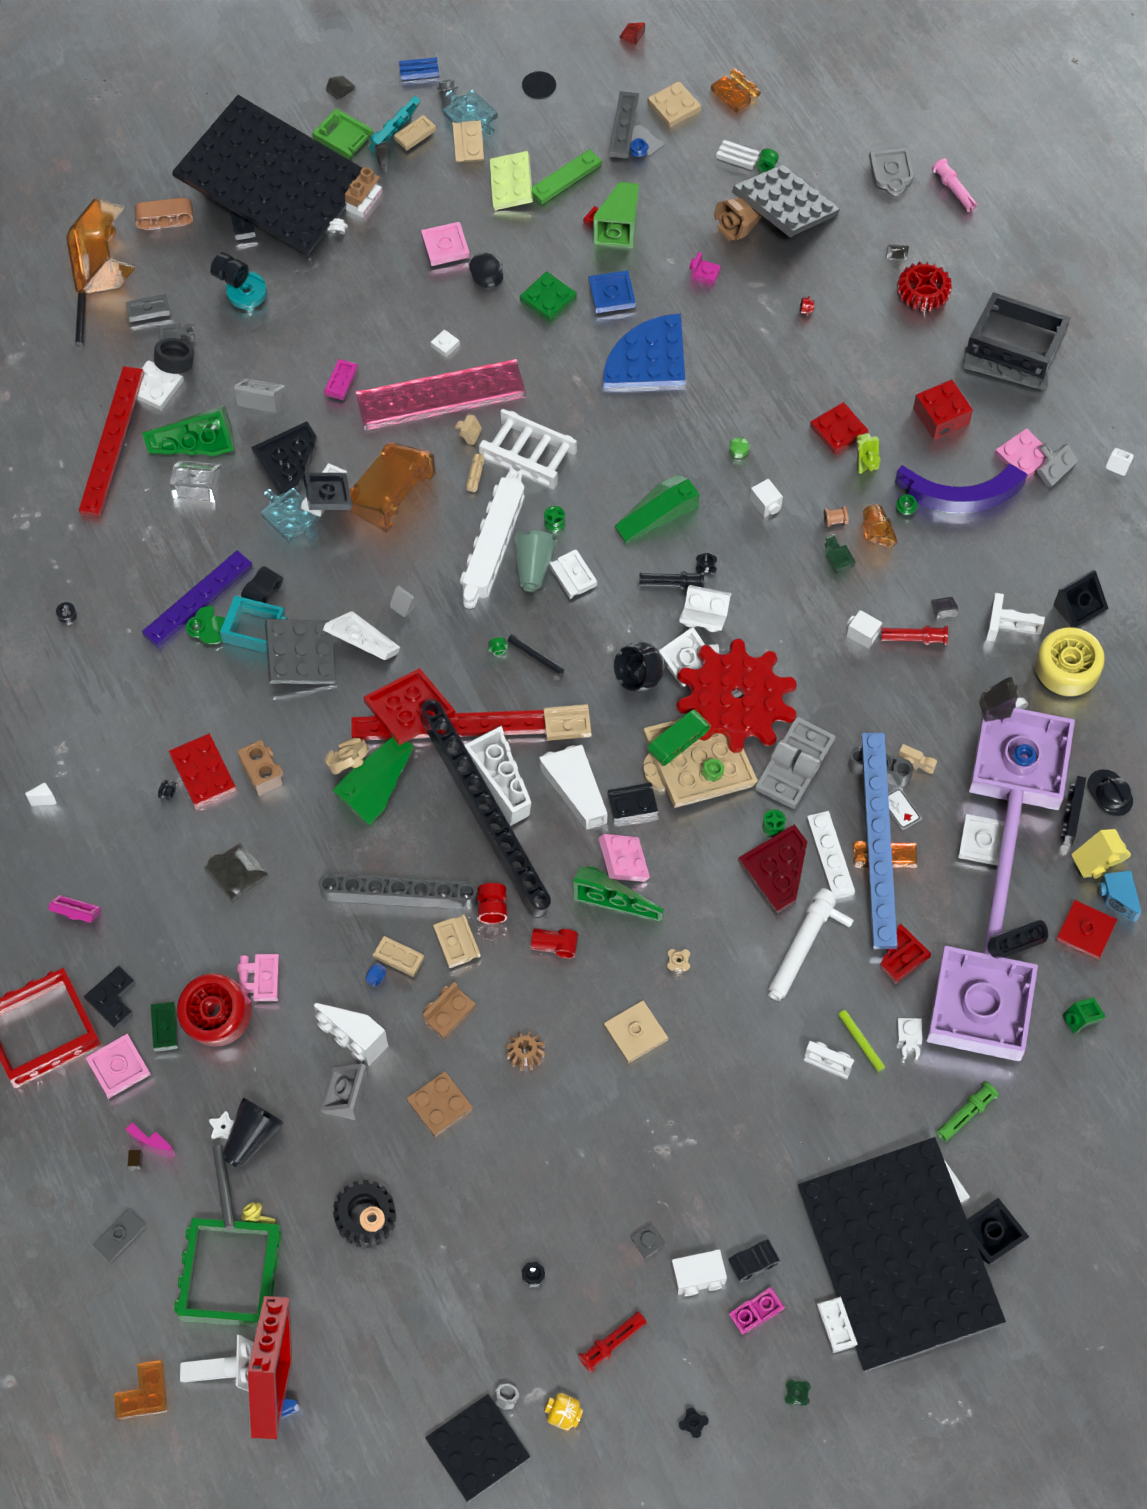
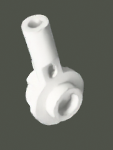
[327,218,348,234]

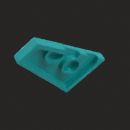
[368,95,421,153]

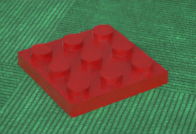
[363,668,456,745]

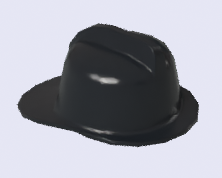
[1088,769,1133,816]

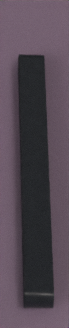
[420,700,551,917]

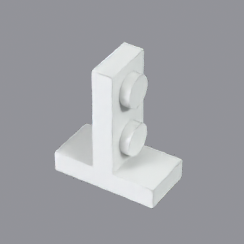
[986,593,1045,642]

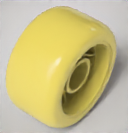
[1035,627,1105,697]

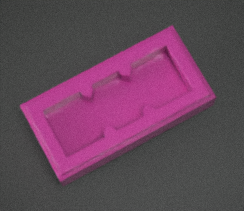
[324,359,358,401]
[48,895,101,923]

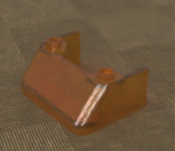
[66,197,135,294]

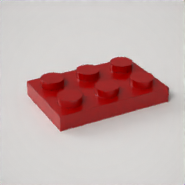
[169,733,237,809]

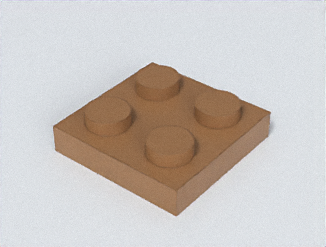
[406,1071,473,1138]

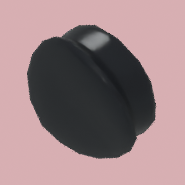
[469,252,504,288]

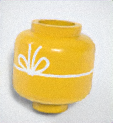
[544,1393,583,1431]

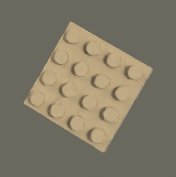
[642,719,758,808]

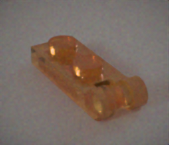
[853,841,918,868]

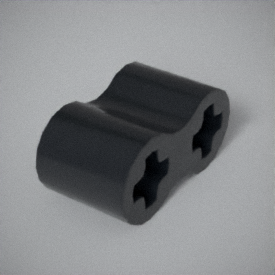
[241,566,283,603]
[728,1239,781,1283]

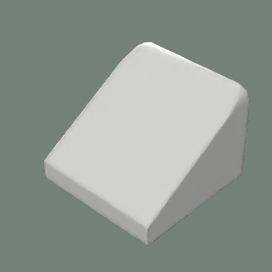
[1106,448,1134,476]
[25,783,57,806]

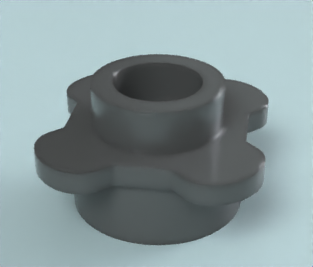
[437,79,458,94]

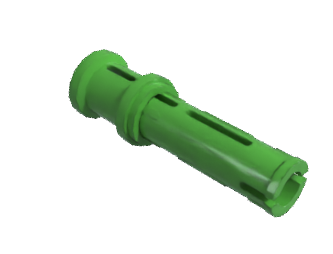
[936,1081,999,1142]

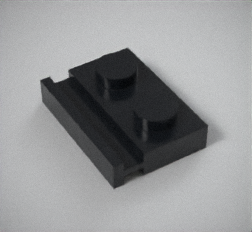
[607,783,658,823]

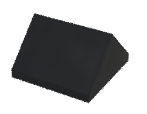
[1054,570,1109,628]
[967,1198,1029,1265]

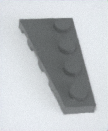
[964,347,1048,391]

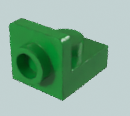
[1063,997,1106,1034]

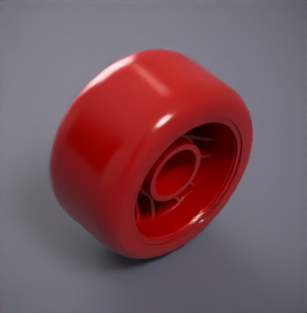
[177,973,252,1047]

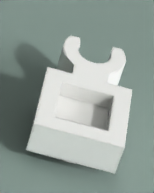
[897,1018,922,1060]

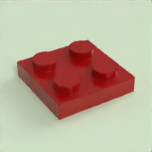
[810,402,869,454]

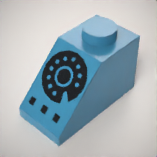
[1098,871,1142,922]

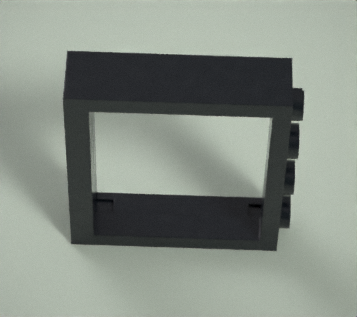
[966,292,1070,379]

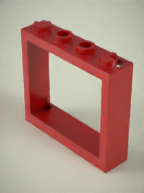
[0,968,102,1088]
[248,1296,292,1440]

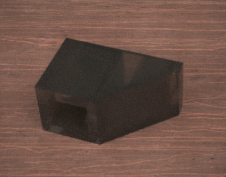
[979,677,1020,722]

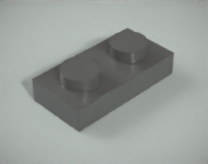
[126,294,170,322]

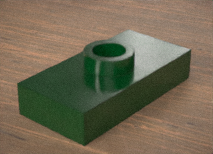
[151,1002,178,1052]

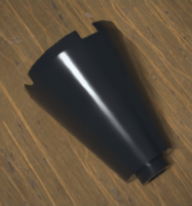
[223,1098,284,1168]

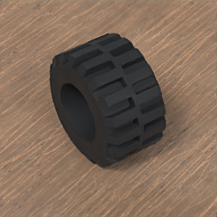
[333,1180,396,1248]

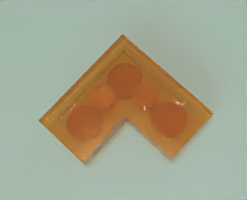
[114,1360,168,1421]

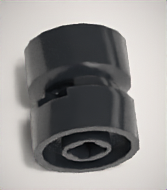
[210,252,249,288]

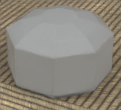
[493,1383,520,1410]

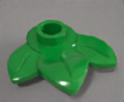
[186,606,225,644]

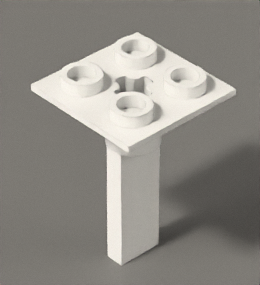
[180,1335,259,1392]

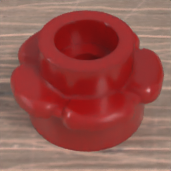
[800,296,814,316]

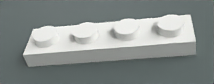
[806,811,855,899]

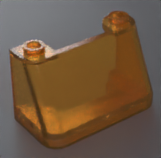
[348,442,436,533]

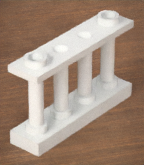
[479,409,577,490]

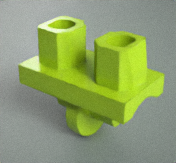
[857,433,881,474]

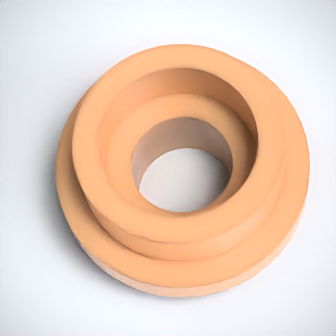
[360,1207,385,1232]

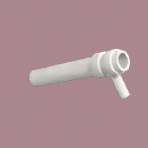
[768,888,854,1001]

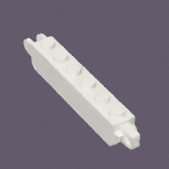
[460,469,525,609]

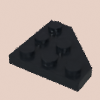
[251,421,317,498]

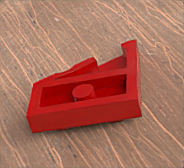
[880,924,931,984]

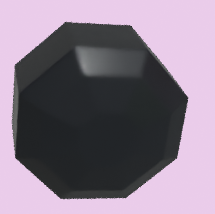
[522,1262,545,1288]

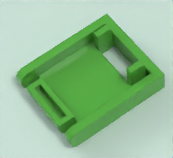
[312,108,373,159]

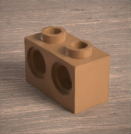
[237,740,284,796]

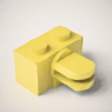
[1071,829,1131,879]

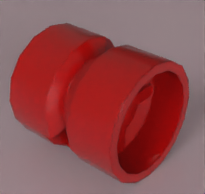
[477,883,507,924]

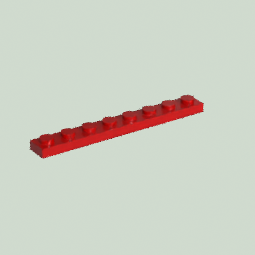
[78,366,144,518]

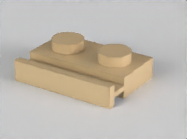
[452,120,484,163]
[544,704,591,741]
[433,914,481,968]

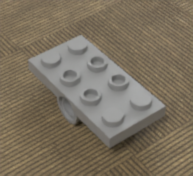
[755,717,836,810]

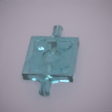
[443,90,498,136]
[261,488,321,543]

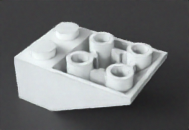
[314,1003,388,1066]

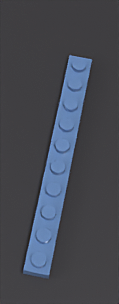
[861,733,897,949]

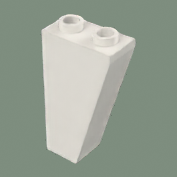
[539,745,608,830]

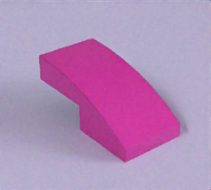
[125,1122,176,1158]

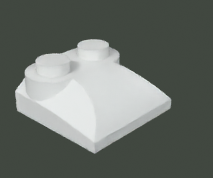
[658,627,705,687]

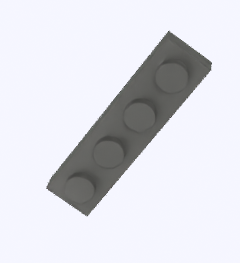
[609,91,639,159]

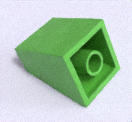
[594,182,639,247]

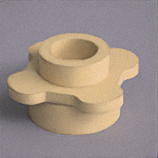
[667,949,690,972]

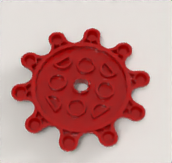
[676,639,797,753]

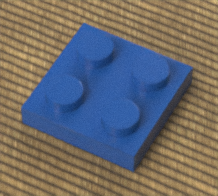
[588,270,636,313]

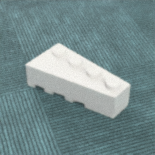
[464,726,531,826]

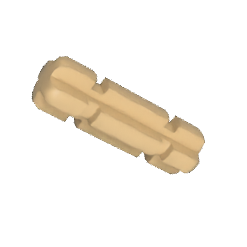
[466,453,485,492]

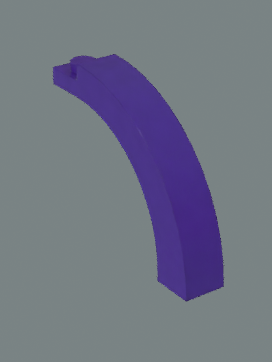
[895,463,1028,513]

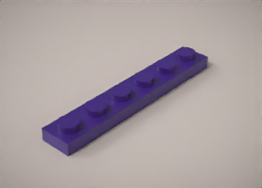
[142,550,253,648]

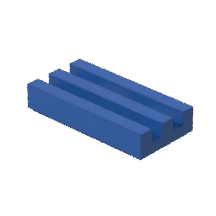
[399,57,439,80]

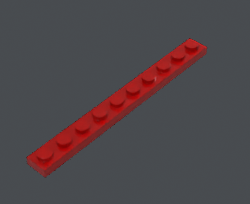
[351,710,546,741]

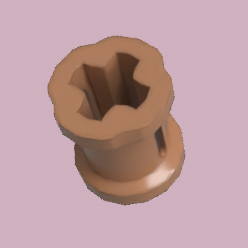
[824,506,848,527]

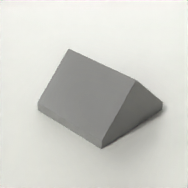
[234,378,285,413]
[320,1063,368,1120]

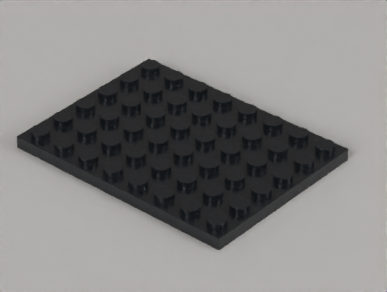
[172,95,362,256]
[798,1137,1006,1373]

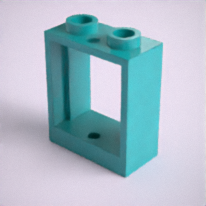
[220,595,288,654]

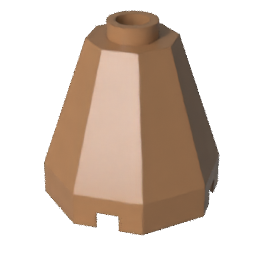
[714,198,763,241]

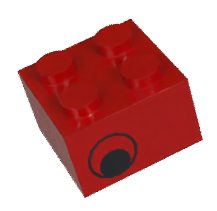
[913,379,973,439]

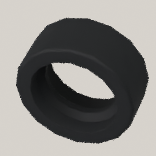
[154,338,194,374]

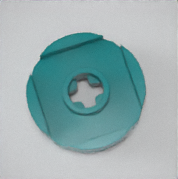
[226,272,267,311]

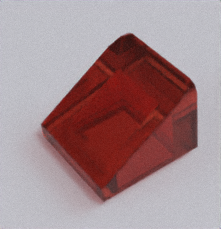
[619,22,645,45]

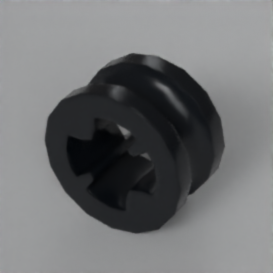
[56,602,77,624]
[158,779,176,802]

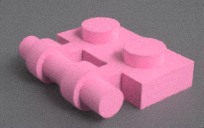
[237,954,279,1001]

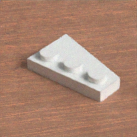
[323,611,400,660]

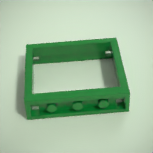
[174,1218,282,1327]

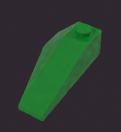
[142,405,235,456]
[615,475,700,543]
[333,738,414,826]
[573,866,664,922]

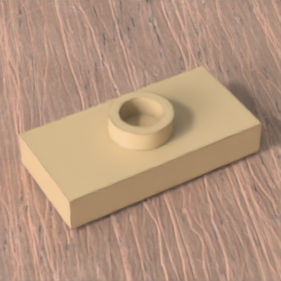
[394,115,436,151]
[373,936,425,977]

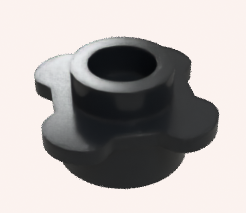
[696,553,717,574]
[679,1408,709,1438]

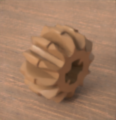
[506,1030,545,1071]

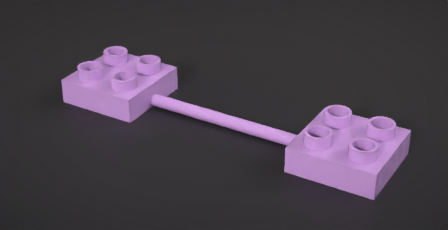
[926,702,1075,1062]

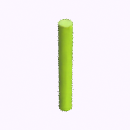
[838,1010,885,1072]

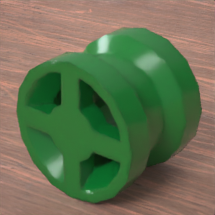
[756,148,779,173]
[544,506,565,533]
[762,809,786,837]

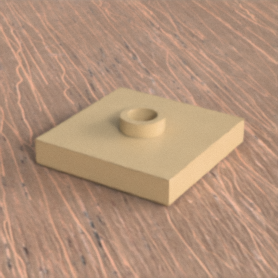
[604,1000,668,1064]

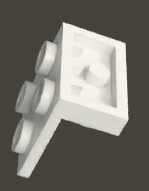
[679,585,731,632]

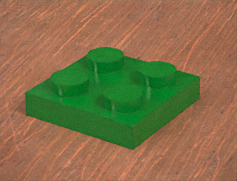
[520,271,577,322]

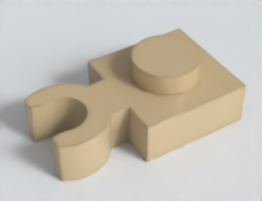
[898,744,937,774]

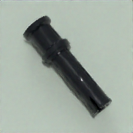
[639,571,704,590]

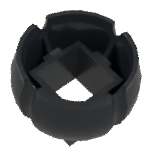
[614,642,668,692]

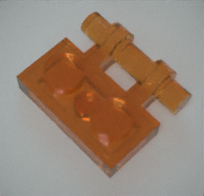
[711,68,761,113]

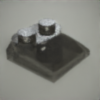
[204,843,269,903]

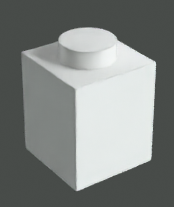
[750,479,783,517]
[846,610,882,649]

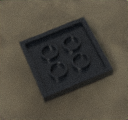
[425,1394,531,1504]

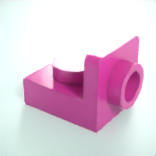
[689,252,721,286]

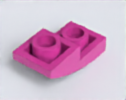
[729,1287,786,1335]

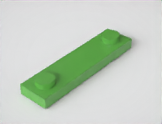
[532,149,602,205]

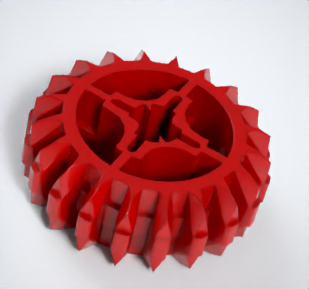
[897,261,952,313]

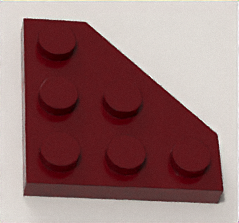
[738,824,808,914]

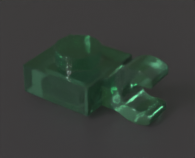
[824,535,856,573]

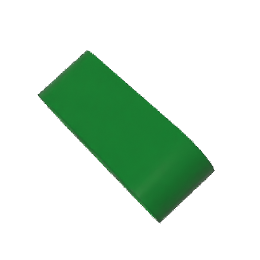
[647,709,711,766]

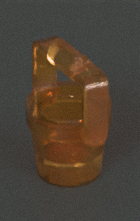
[863,504,898,548]

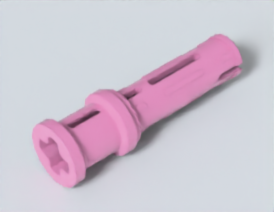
[932,158,977,212]

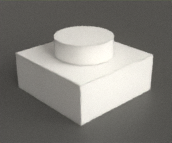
[431,330,460,357]

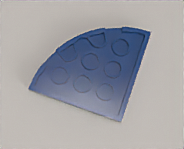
[603,313,686,388]

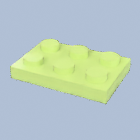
[490,151,533,210]

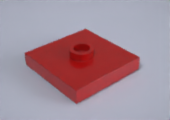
[1056,900,1117,960]

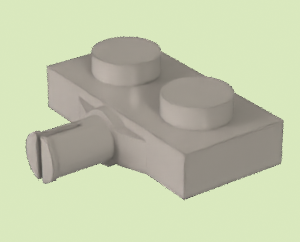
[1036,443,1079,487]

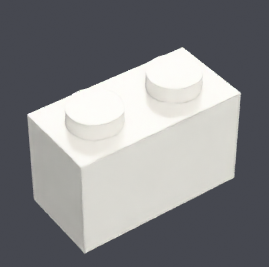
[671,1249,727,1296]

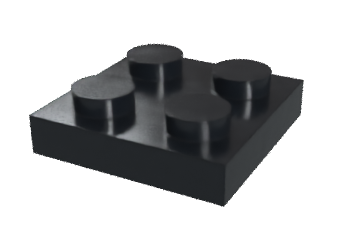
[303,473,352,510]

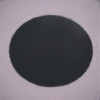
[522,71,556,98]

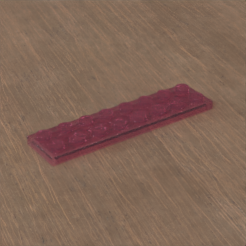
[356,359,526,430]

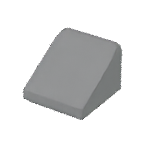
[390,586,415,618]

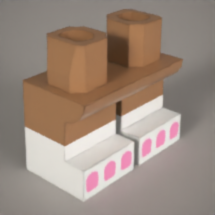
[345,167,382,218]

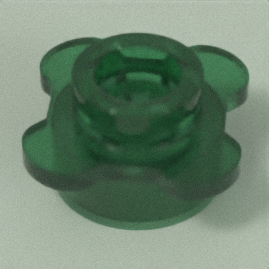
[785,1380,811,1407]

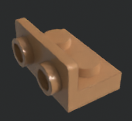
[423,982,476,1040]

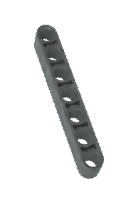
[319,873,477,909]

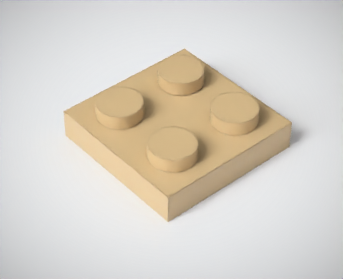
[647,81,701,128]

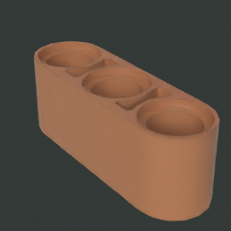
[135,198,193,229]

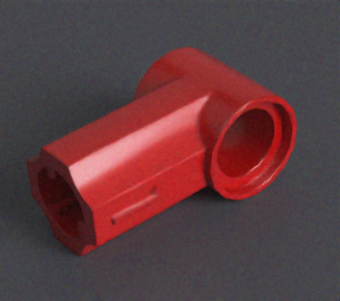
[531,928,579,959]

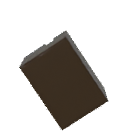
[127,1150,143,1171]

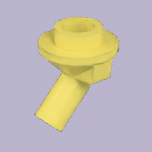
[241,1202,275,1224]

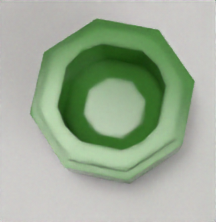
[729,437,749,459]
[701,758,725,782]

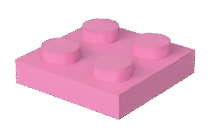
[421,222,470,266]
[995,428,1046,479]
[599,834,650,882]
[85,1034,151,1099]

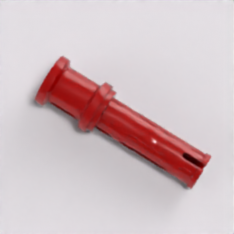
[881,625,948,645]
[577,1311,647,1373]

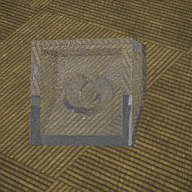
[169,460,222,502]

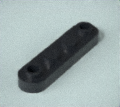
[987,920,1048,959]

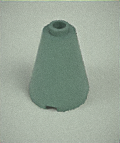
[514,530,557,592]

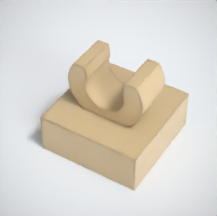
[455,415,482,445]

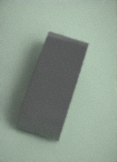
[848,747,914,787]

